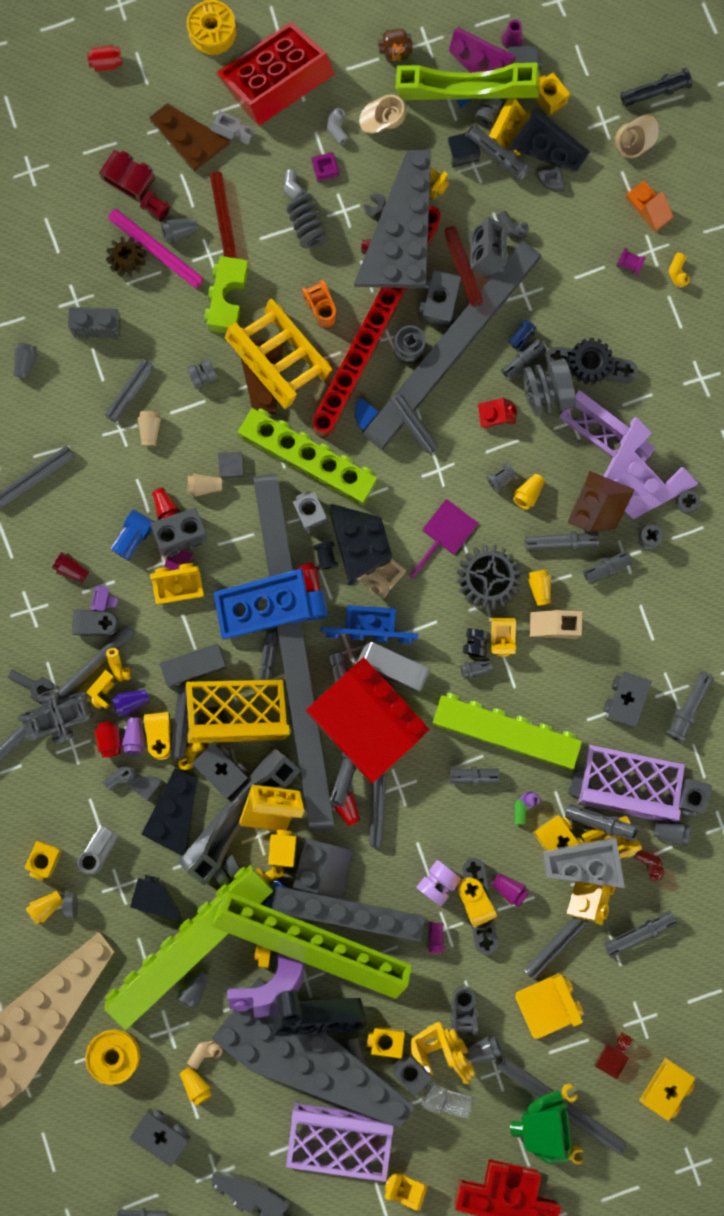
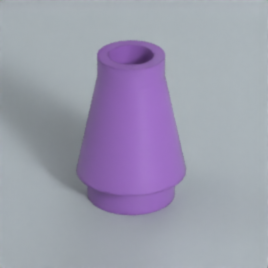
[121,717,146,755]

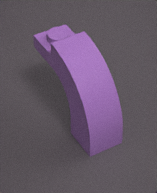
[228,953,304,1018]

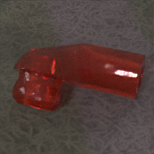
[634,849,664,882]

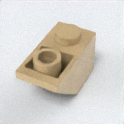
[529,610,582,639]

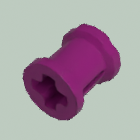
[616,248,646,276]

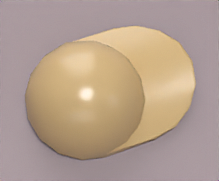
[360,94,407,134]
[615,115,659,158]

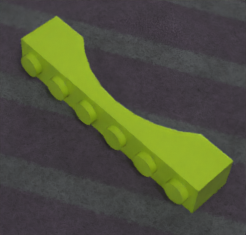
[395,63,540,100]

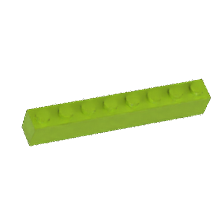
[104,865,273,1031]
[212,892,412,999]

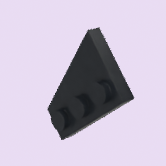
[141,768,197,856]

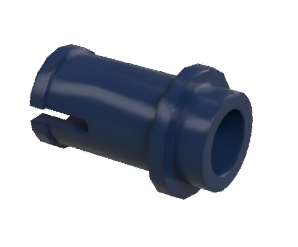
[508,320,537,351]

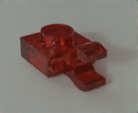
[594,1032,633,1080]

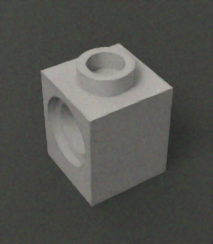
[293,492,327,532]

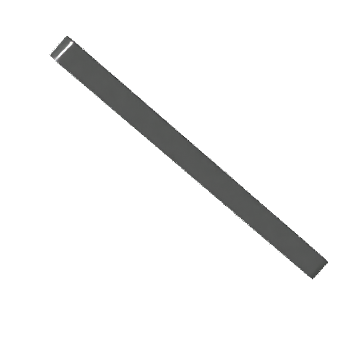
[253,473,335,832]

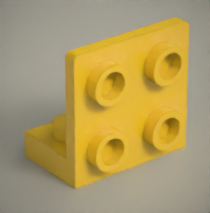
[239,785,304,830]

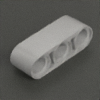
[357,641,431,693]

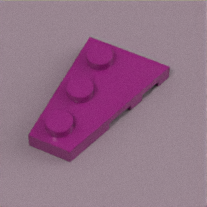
[449,27,516,101]

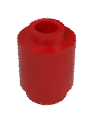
[87,45,122,72]
[94,721,123,758]

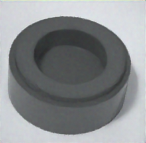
[62,894,78,919]

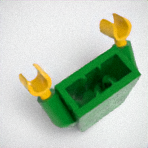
[510,1083,584,1165]

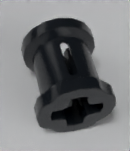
[313,542,339,570]

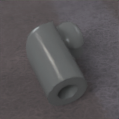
[103,767,137,791]

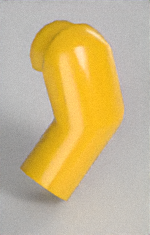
[106,648,131,682]

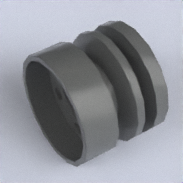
[523,358,576,417]

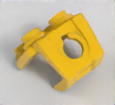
[411,1022,476,1084]

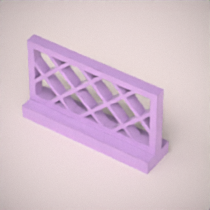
[578,745,685,823]
[286,1103,393,1182]

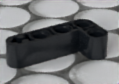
[269,990,368,1037]

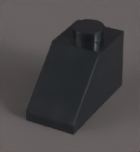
[130,874,182,920]

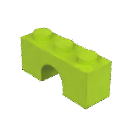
[204,256,249,334]

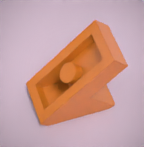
[625,180,674,232]

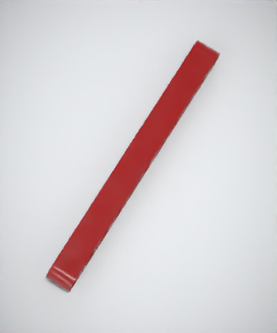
[313,206,441,438]

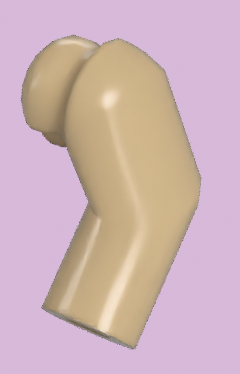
[187,1040,223,1069]

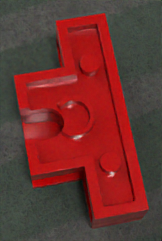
[454,1159,561,1216]

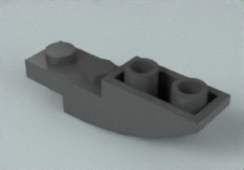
[210,1171,291,1216]

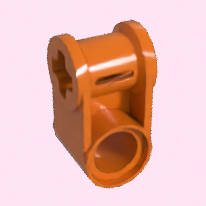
[301,279,337,328]

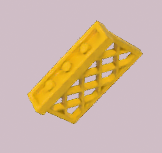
[186,680,290,743]

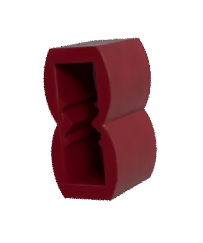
[99,150,155,202]

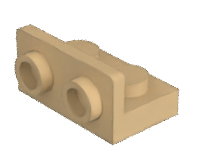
[357,559,406,599]

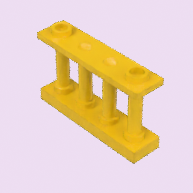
[225,298,333,409]

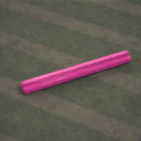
[108,209,204,289]

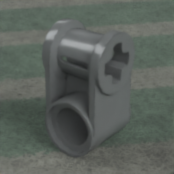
[72,609,120,636]
[451,985,478,1035]

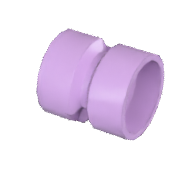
[416,860,462,907]

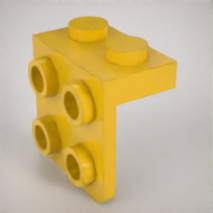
[515,973,584,1039]

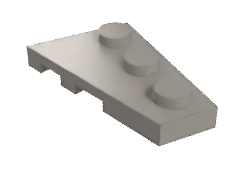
[542,838,625,888]

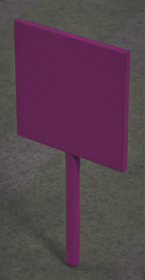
[409,499,479,579]

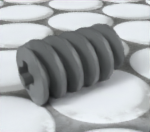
[286,194,329,249]

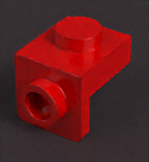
[478,398,517,428]

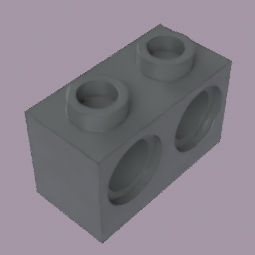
[470,217,507,278]
[150,508,207,557]

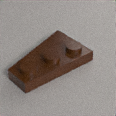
[149,103,230,172]
[241,340,284,414]

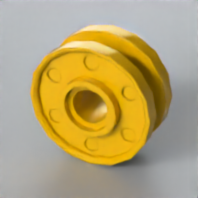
[187,0,237,55]
[85,1029,141,1085]

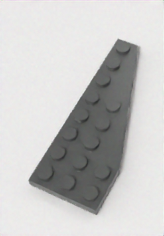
[211,978,416,1128]

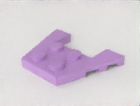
[604,417,698,519]

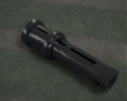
[620,68,692,107]

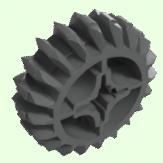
[457,545,522,610]

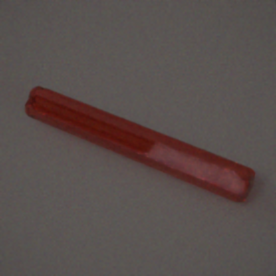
[210,171,237,259]
[444,226,483,307]

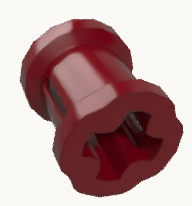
[140,190,171,222]

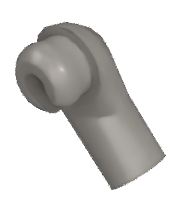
[327,108,349,145]
[284,169,307,200]

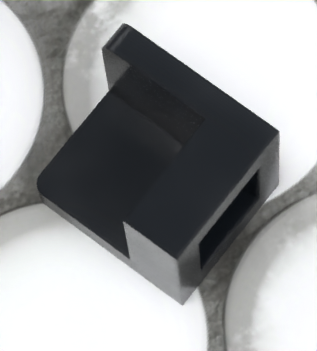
[448,133,481,168]

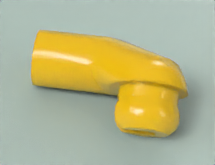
[668,253,690,288]
[178,743,209,770]
[256,865,284,883]

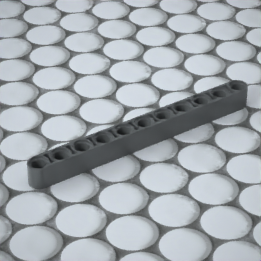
[363,240,542,450]

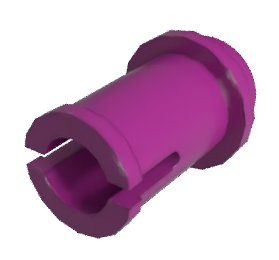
[426,923,446,953]

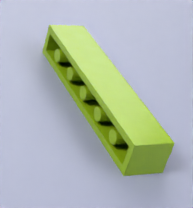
[431,693,582,770]

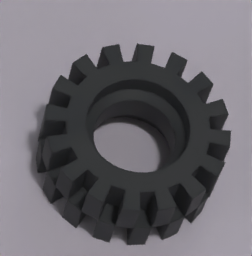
[568,338,614,384]

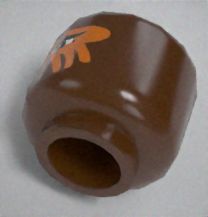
[378,29,412,62]

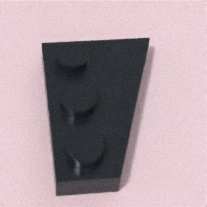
[508,108,590,172]

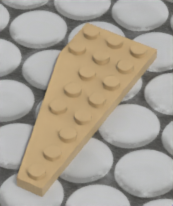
[0,932,115,1109]

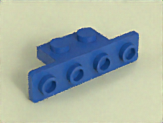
[321,605,419,644]

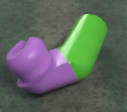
[514,792,540,825]

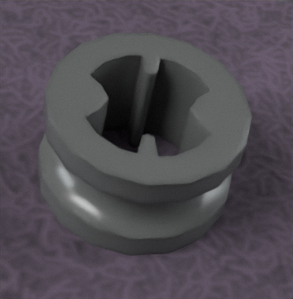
[676,490,700,514]

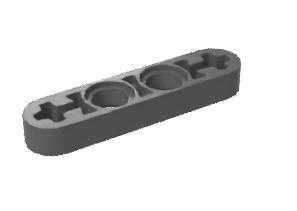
[545,347,638,383]
[462,858,498,955]

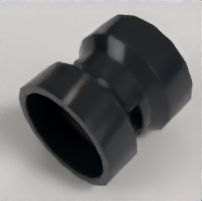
[462,628,491,658]

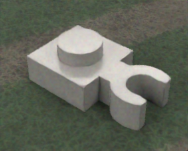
[211,111,255,144]

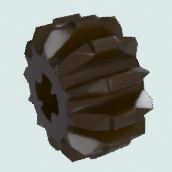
[106,236,147,277]

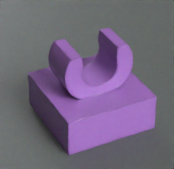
[90,586,119,612]

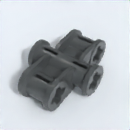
[17,689,93,743]

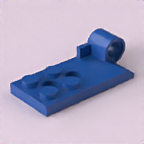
[213,569,328,640]

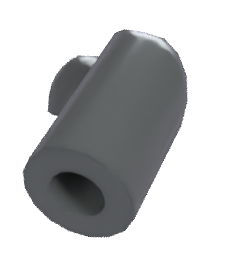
[496,211,529,239]

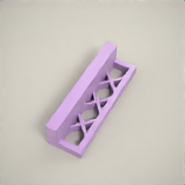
[559,390,656,462]

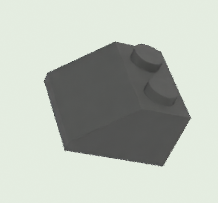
[293,838,354,899]

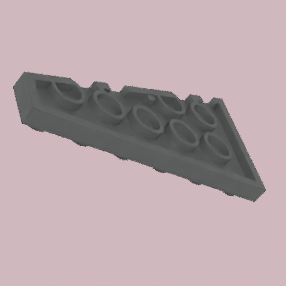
[354,150,431,288]

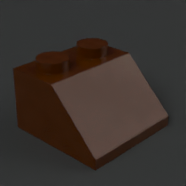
[568,471,635,532]

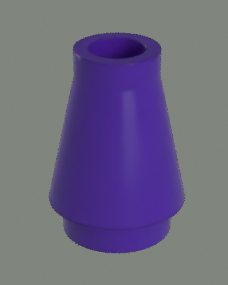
[112,689,150,717]

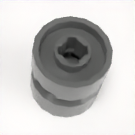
[394,325,426,365]

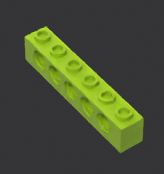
[237,408,377,507]

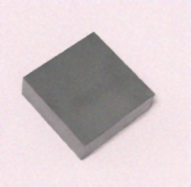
[218,452,244,478]

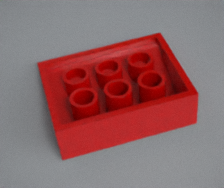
[216,22,334,126]
[305,657,430,783]

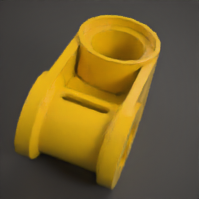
[144,712,172,761]
[458,877,497,928]

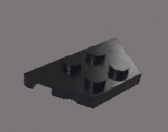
[329,504,392,585]

